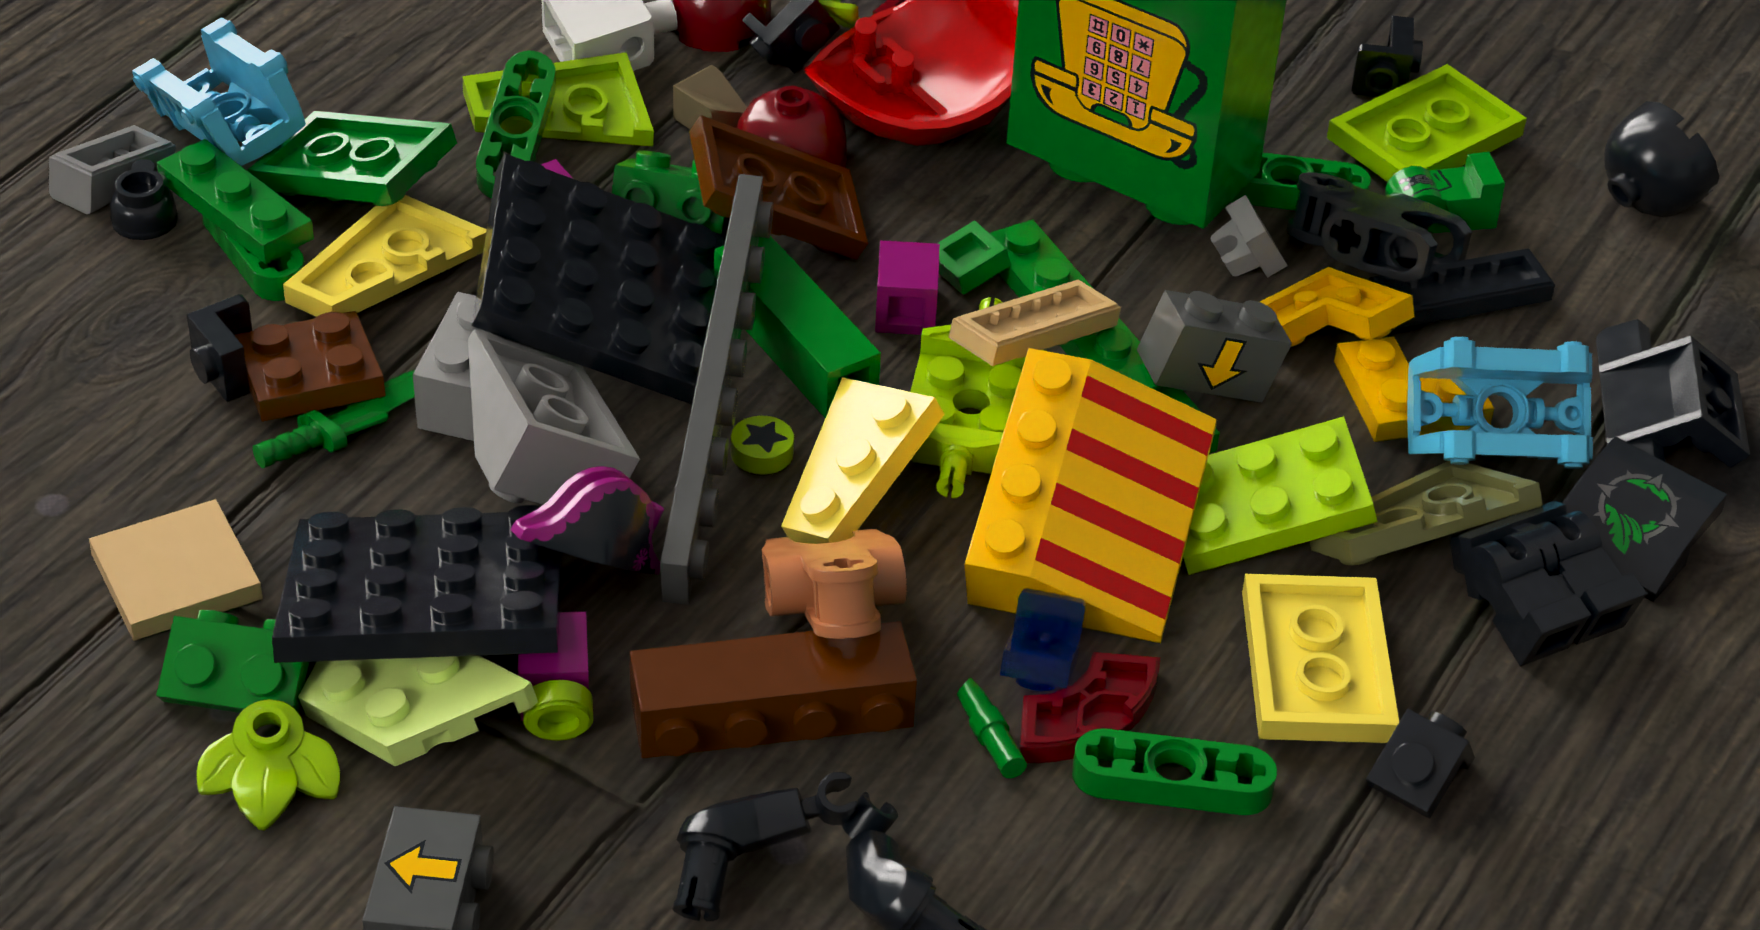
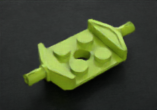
[910,297,1044,498]

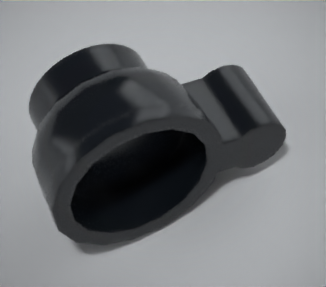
[110,159,178,240]

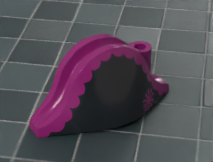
[510,466,664,575]

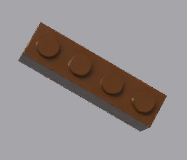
[630,621,917,759]

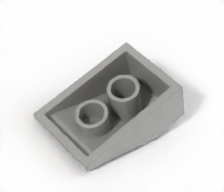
[468,329,640,505]

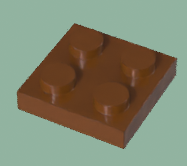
[235,311,386,422]

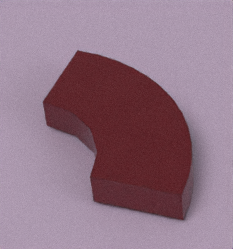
[1020,652,1161,763]

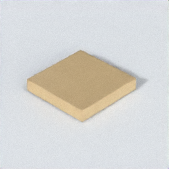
[89,499,263,641]

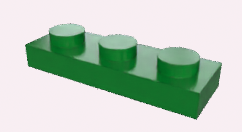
[157,139,314,264]

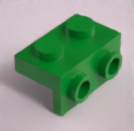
[612,151,726,235]
[156,610,317,713]

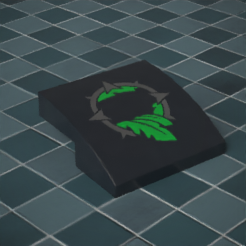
[1563,436,1727,602]

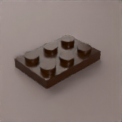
[689,115,868,260]

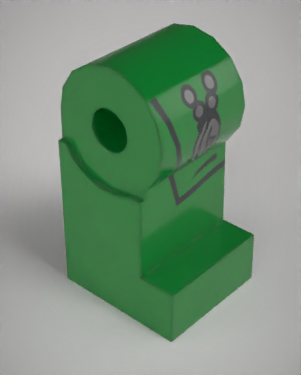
[1385,152,1505,233]

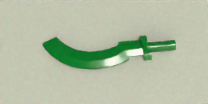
[253,369,416,469]

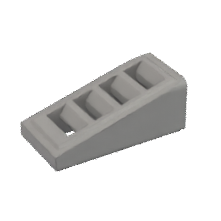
[49,125,176,214]

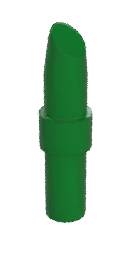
[957,677,1027,779]

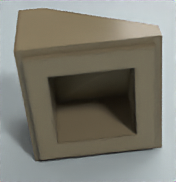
[673,65,747,130]

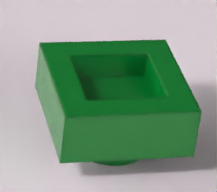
[937,220,1011,295]

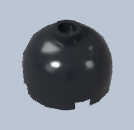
[1604,101,1719,217]

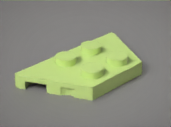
[298,655,538,766]

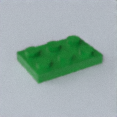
[248,111,457,206]

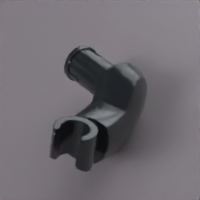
[672,772,858,921]
[842,792,987,930]

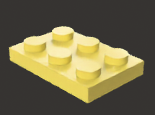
[1242,574,1399,743]

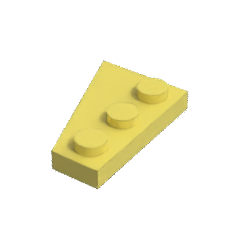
[283,195,487,317]
[781,377,945,544]

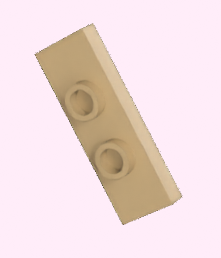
[949,280,1121,366]

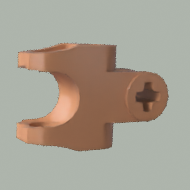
[762,529,907,639]

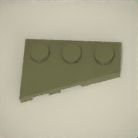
[1310,461,1543,565]

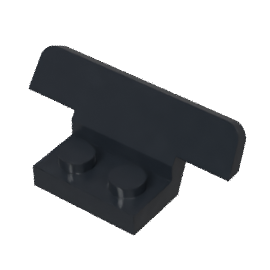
[1596,319,1750,468]

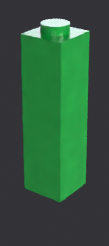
[714,236,881,418]

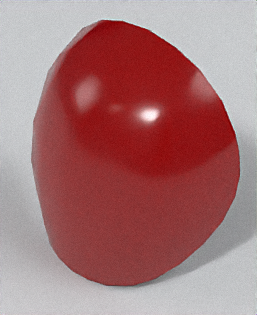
[805,0,1019,146]

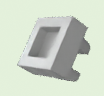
[1211,195,1288,278]

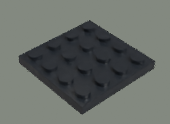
[471,153,725,405]
[272,505,562,663]

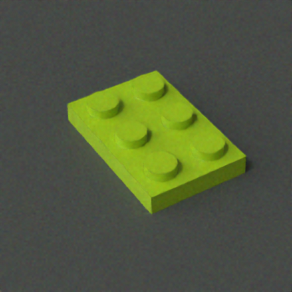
[1327,64,1527,182]
[1183,416,1378,575]

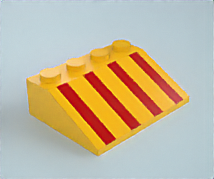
[965,348,1217,643]

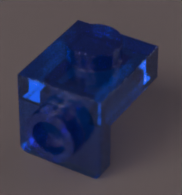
[1000,588,1086,691]

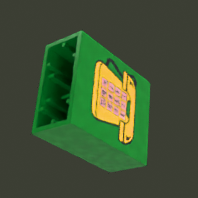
[1006,0,1287,229]

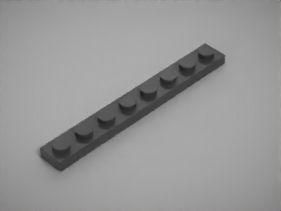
[660,174,773,605]

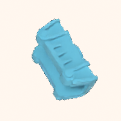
[132,17,306,166]
[1407,337,1593,469]

